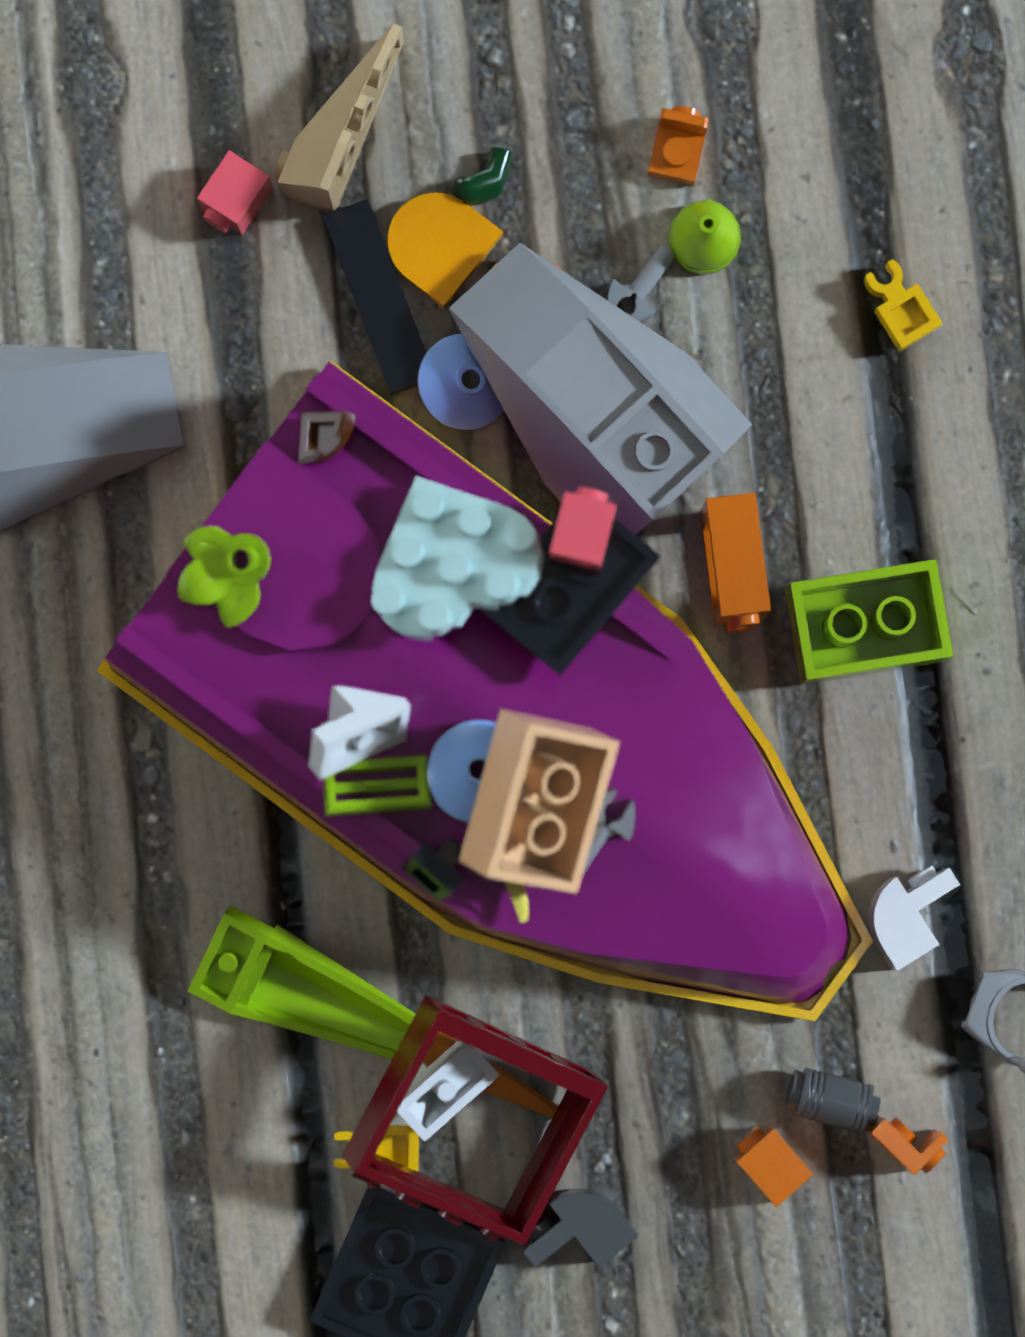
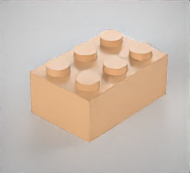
[459,709,620,894]

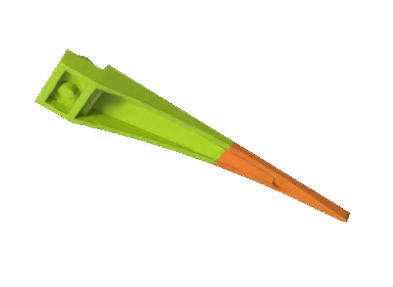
[187,905,559,1118]

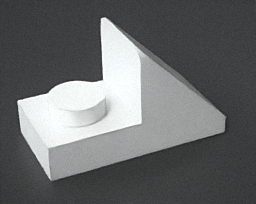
[309,686,411,780]
[397,1040,500,1142]

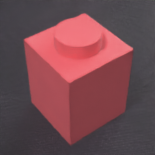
[197,150,274,235]
[550,487,617,571]

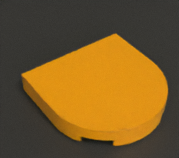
[387,193,503,310]

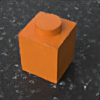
[733,1125,814,1208]

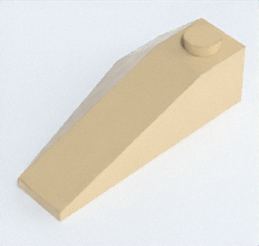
[274,24,404,213]

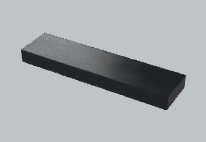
[323,199,426,396]

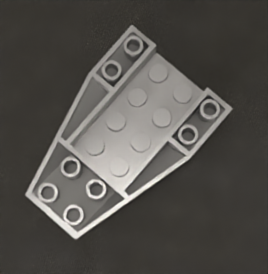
[448,243,752,535]

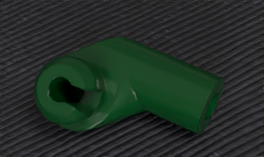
[451,147,514,206]

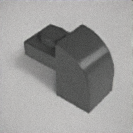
[523,1188,639,1268]

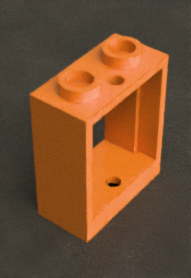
[700,492,771,633]

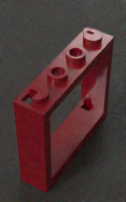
[342,995,609,1245]

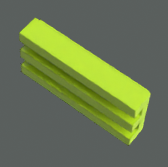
[323,755,431,816]

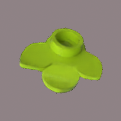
[178,526,271,628]

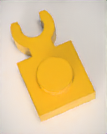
[864,259,943,352]
[334,1124,419,1172]

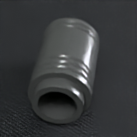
[785,1067,880,1133]

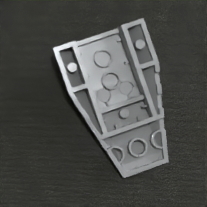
[0,344,185,532]

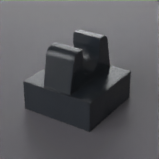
[400,837,465,902]

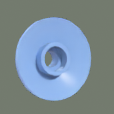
[418,333,504,430]
[427,720,496,823]

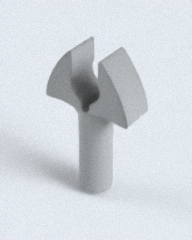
[607,246,675,324]
[583,788,635,874]

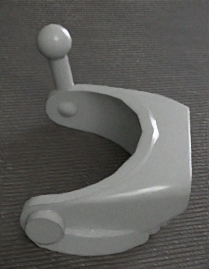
[961,969,1025,1074]

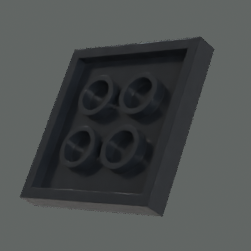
[309,1185,506,1337]

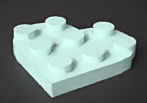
[371,476,545,642]

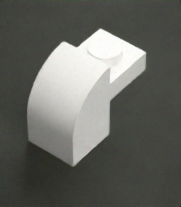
[868,865,960,971]

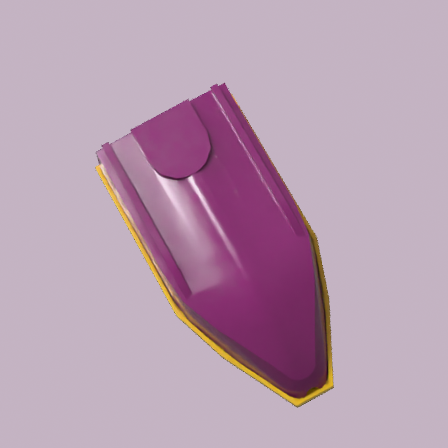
[96,361,873,1021]

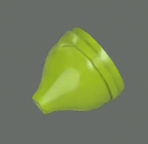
[668,199,741,275]

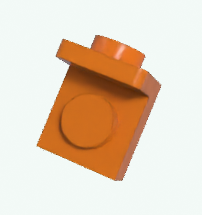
[647,106,709,187]
[865,1116,948,1175]

